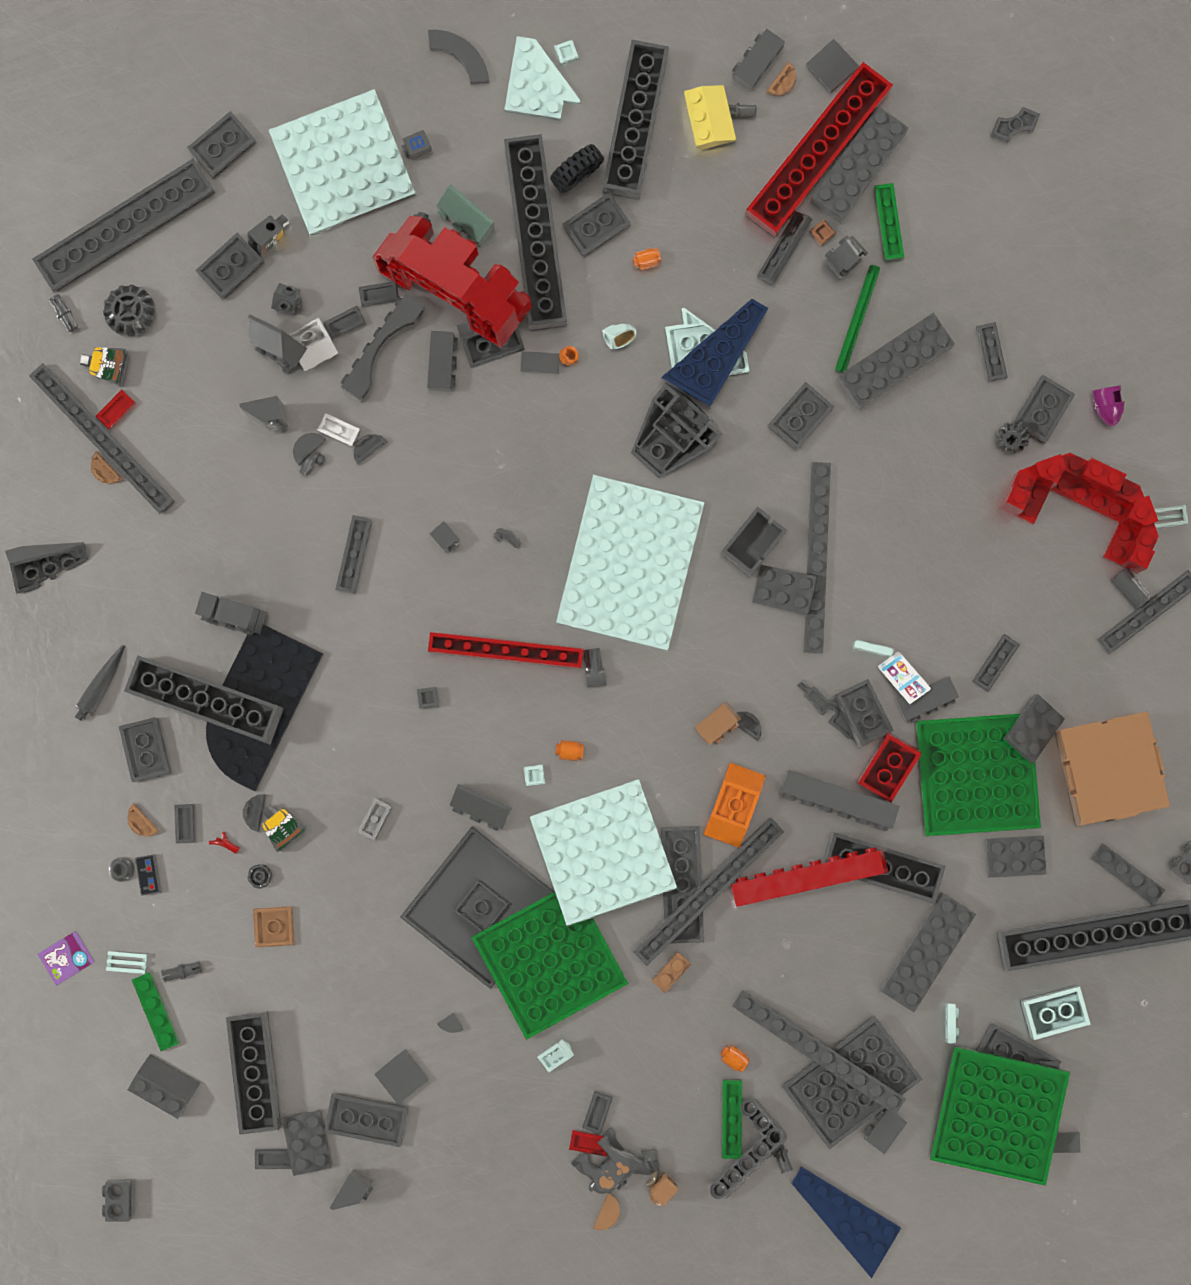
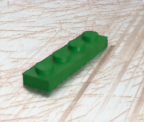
[874,183,904,261]
[132,972,180,1051]
[722,1080,742,1159]

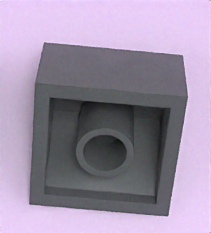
[330,1170,373,1210]

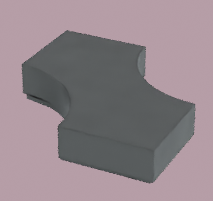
[991,107,1040,143]

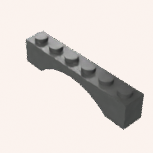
[341,293,426,402]

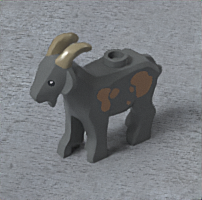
[571,1127,659,1194]

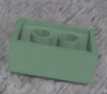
[437,184,495,247]

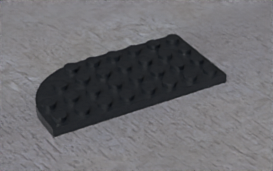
[206,624,324,792]

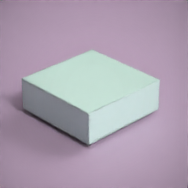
[554,40,579,65]
[524,765,545,786]

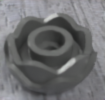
[109,857,133,882]
[247,864,272,888]

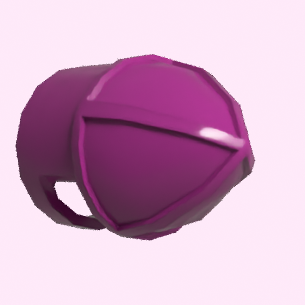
[1092,385,1125,427]

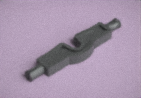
[797,680,857,743]

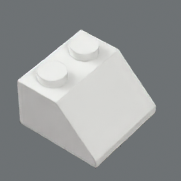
[289,318,338,371]

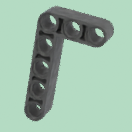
[710,1099,787,1199]

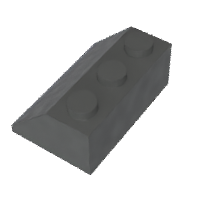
[248,314,307,368]
[456,322,525,367]
[239,396,288,432]
[450,784,512,831]
[127,1054,200,1119]

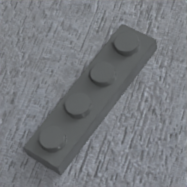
[757,211,813,284]
[335,515,372,594]
[1091,844,1165,905]

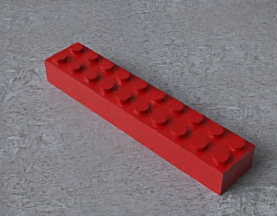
[745,62,893,237]

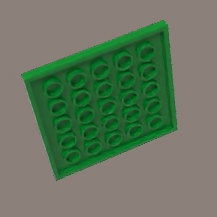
[916,713,1041,836]
[471,891,628,1040]
[930,1046,1070,1186]

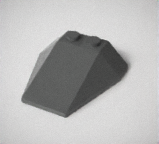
[631,383,723,478]

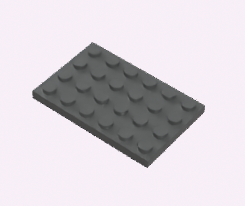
[782,1017,923,1149]

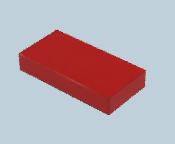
[95,389,136,430]
[569,1130,607,1157]

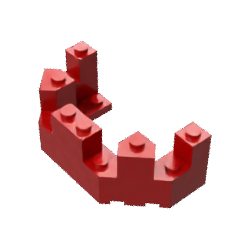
[372,216,532,348]
[999,453,1159,574]

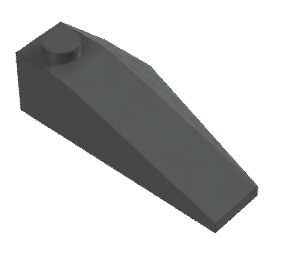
[5,542,88,594]

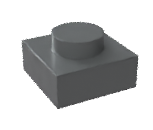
[417,687,439,709]

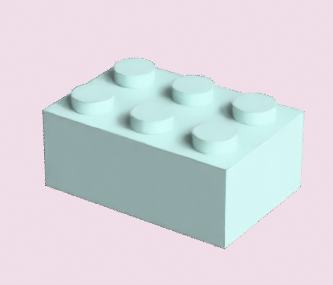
[1021,986,1091,1040]

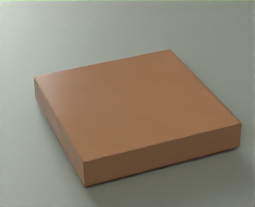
[253,906,294,947]

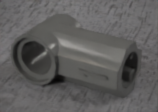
[583,648,607,688]

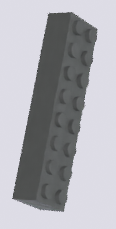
[603,40,669,199]
[124,655,284,745]

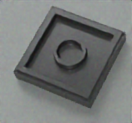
[806,39,859,93]
[374,1050,429,1104]

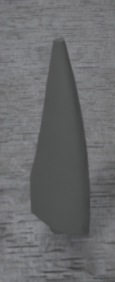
[75,645,125,721]

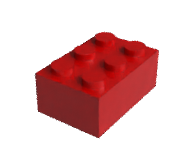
[858,731,922,803]

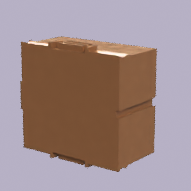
[1055,711,1170,827]

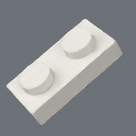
[317,413,360,447]

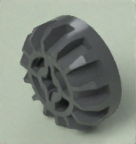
[103,284,156,337]

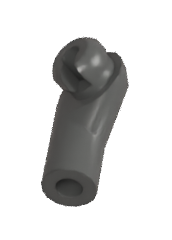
[299,452,325,476]

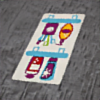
[878,652,931,704]

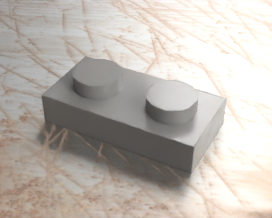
[357,798,392,841]

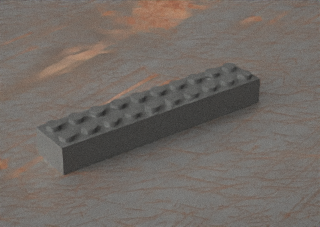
[504,134,567,330]
[997,900,1191,971]

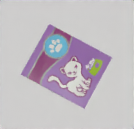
[38,931,94,986]

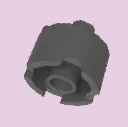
[825,235,868,279]

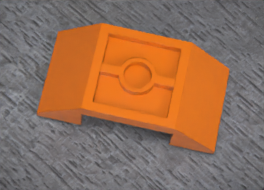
[703,763,766,848]

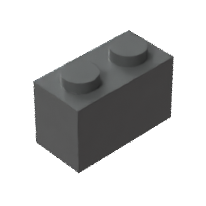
[864,1109,907,1154]

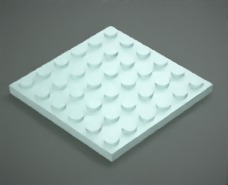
[269,89,416,236]
[530,779,677,926]

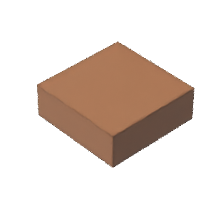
[809,219,836,246]

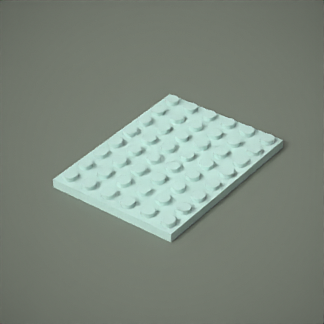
[556,475,705,651]

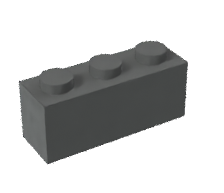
[732,28,785,91]
[427,331,458,392]
[895,676,959,723]

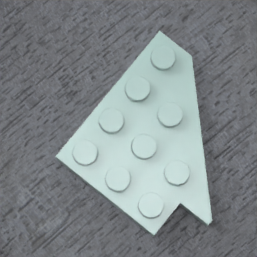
[505,36,580,120]
[665,308,749,376]

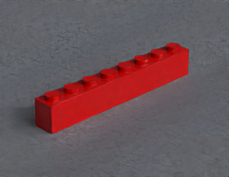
[428,632,583,669]
[731,847,888,907]

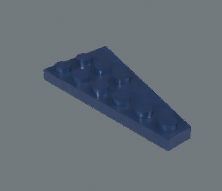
[791,1166,901,1278]

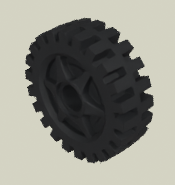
[550,144,604,193]

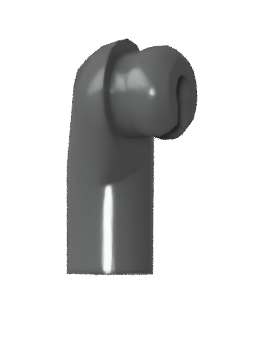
[493,528,522,548]

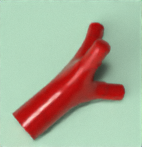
[209,832,240,854]

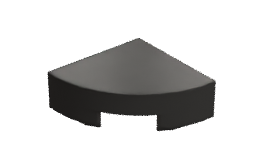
[437,1013,463,1033]

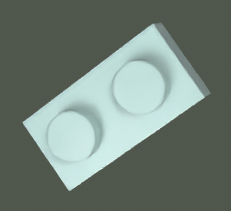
[945,1003,959,1043]

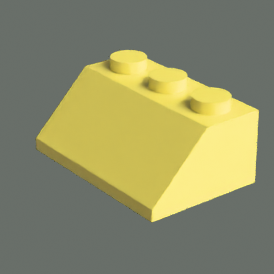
[684,85,737,150]

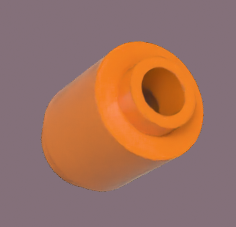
[632,248,662,271]
[555,740,584,761]
[720,1045,750,1072]

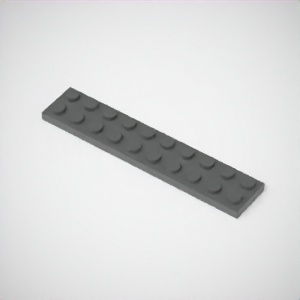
[32,158,214,292]

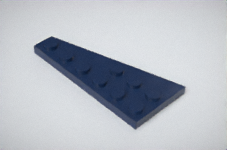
[661,299,768,407]

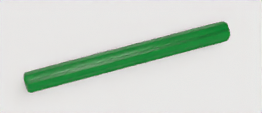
[835,265,880,373]

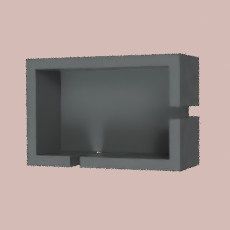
[721,506,787,577]
[195,592,267,636]

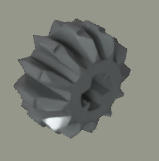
[997,420,1030,453]

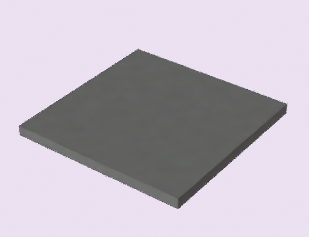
[400,826,554,989]

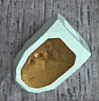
[602,323,637,350]

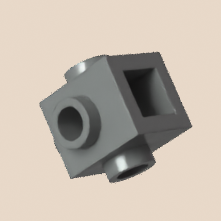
[271,283,302,315]

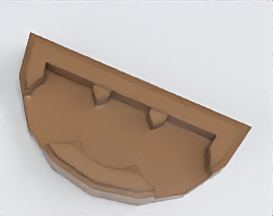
[766,61,796,96]
[91,451,123,484]
[127,803,160,837]
[593,1193,620,1231]

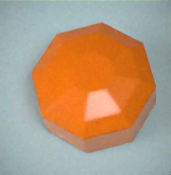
[559,346,579,366]

